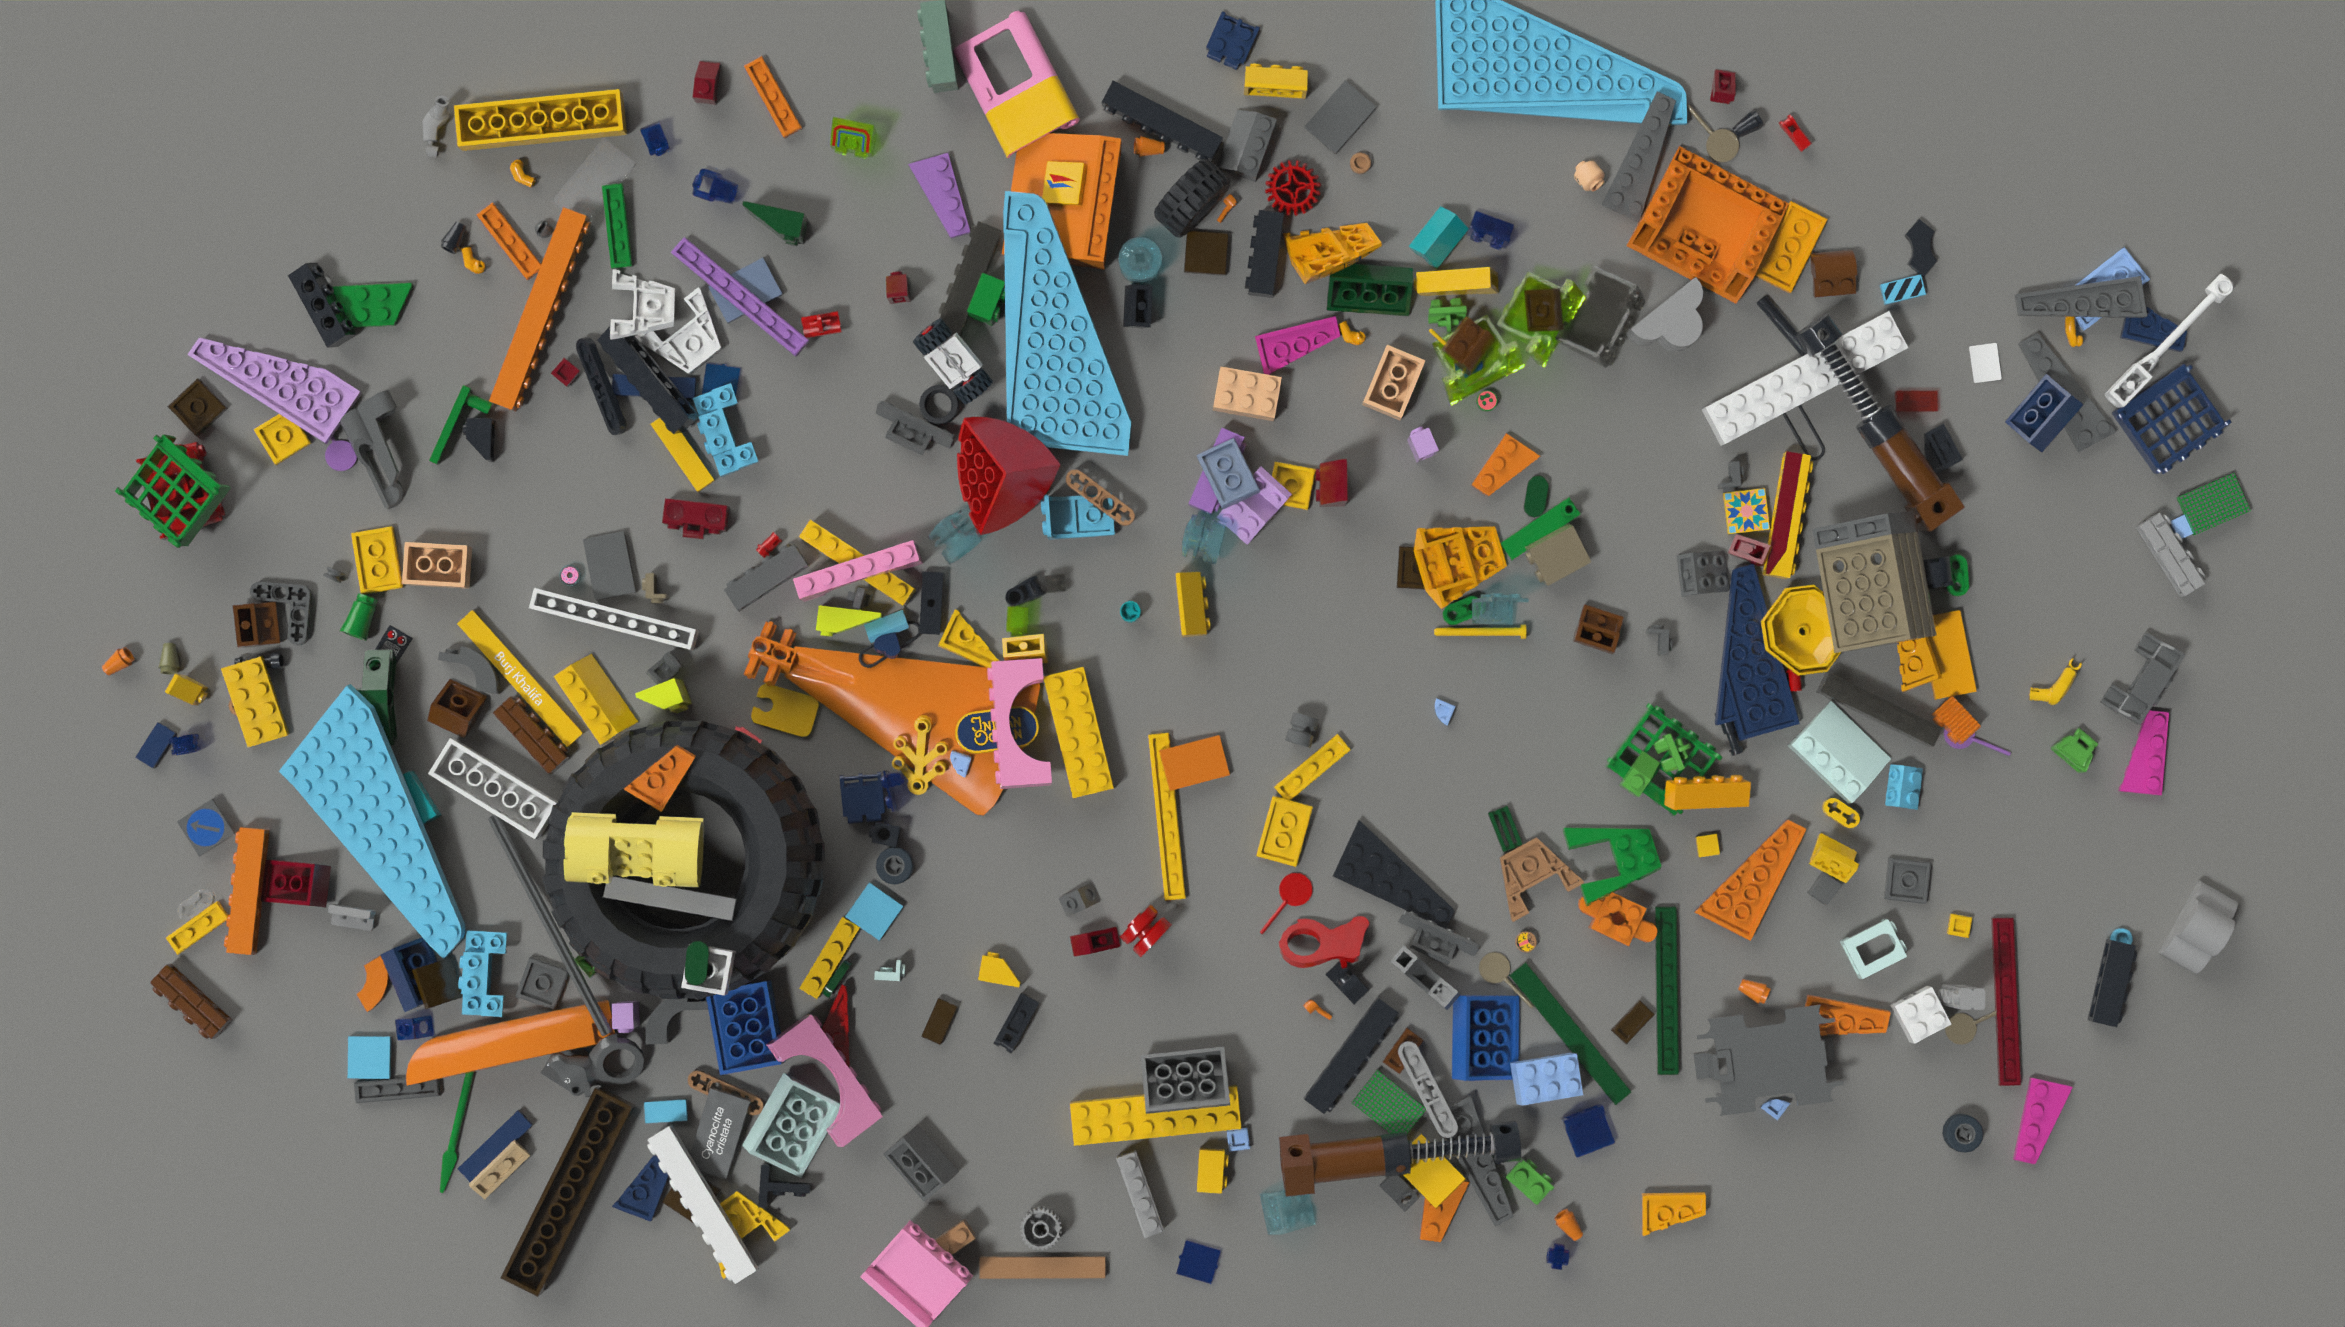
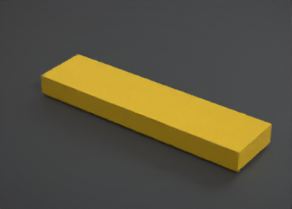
[651,418,715,492]
[1274,734,1351,800]

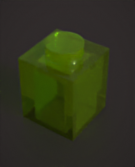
[1006,606,1029,637]

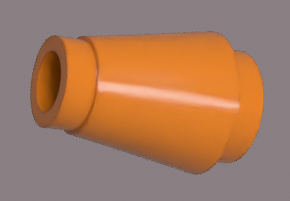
[1134,136,1165,157]
[102,647,134,676]
[1738,979,1771,1004]
[1554,1209,1583,1241]

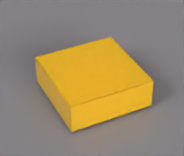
[1695,834,1720,857]
[1947,914,1972,938]

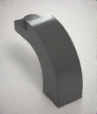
[1390,946,1461,1010]
[646,998,708,1044]

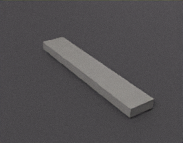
[603,876,737,920]

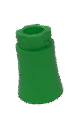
[339,593,378,641]

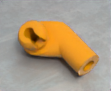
[510,159,536,188]
[461,247,485,274]
[2065,317,2083,347]
[1338,321,1366,345]

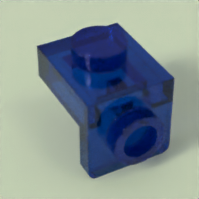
[640,121,670,156]

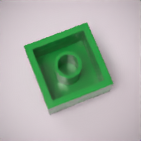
[967,273,1005,326]

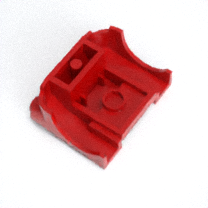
[136,442,225,540]

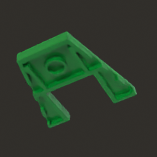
[1563,828,1662,906]

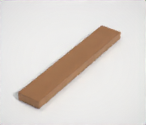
[979,1256,1105,1279]

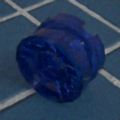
[169,734,201,756]

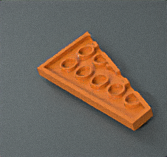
[1694,820,1806,941]

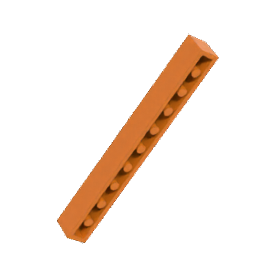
[489,207,591,411]

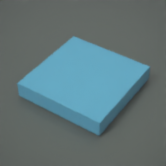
[845,882,904,941]
[347,1036,392,1079]

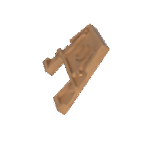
[1499,837,1584,922]

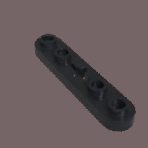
[576,337,627,435]

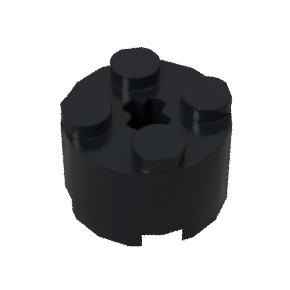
[1923,556,1954,589]

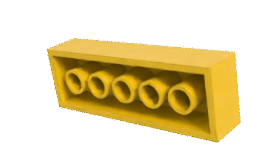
[1043,667,1114,799]

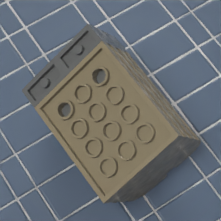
[1812,511,1937,653]

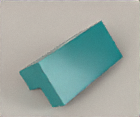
[1409,206,1469,269]
[403,771,441,825]

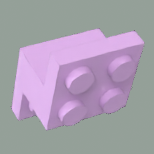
[1217,467,1292,545]

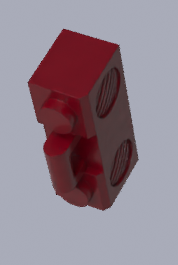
[662,498,730,540]

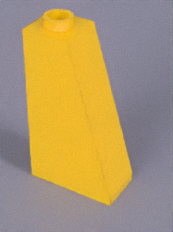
[1413,267,1499,296]

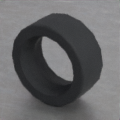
[919,385,959,426]

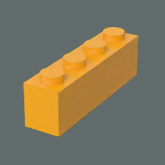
[1664,775,1751,810]

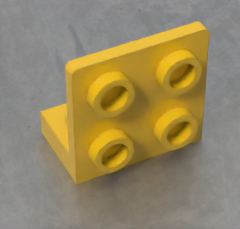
[1809,833,1859,883]

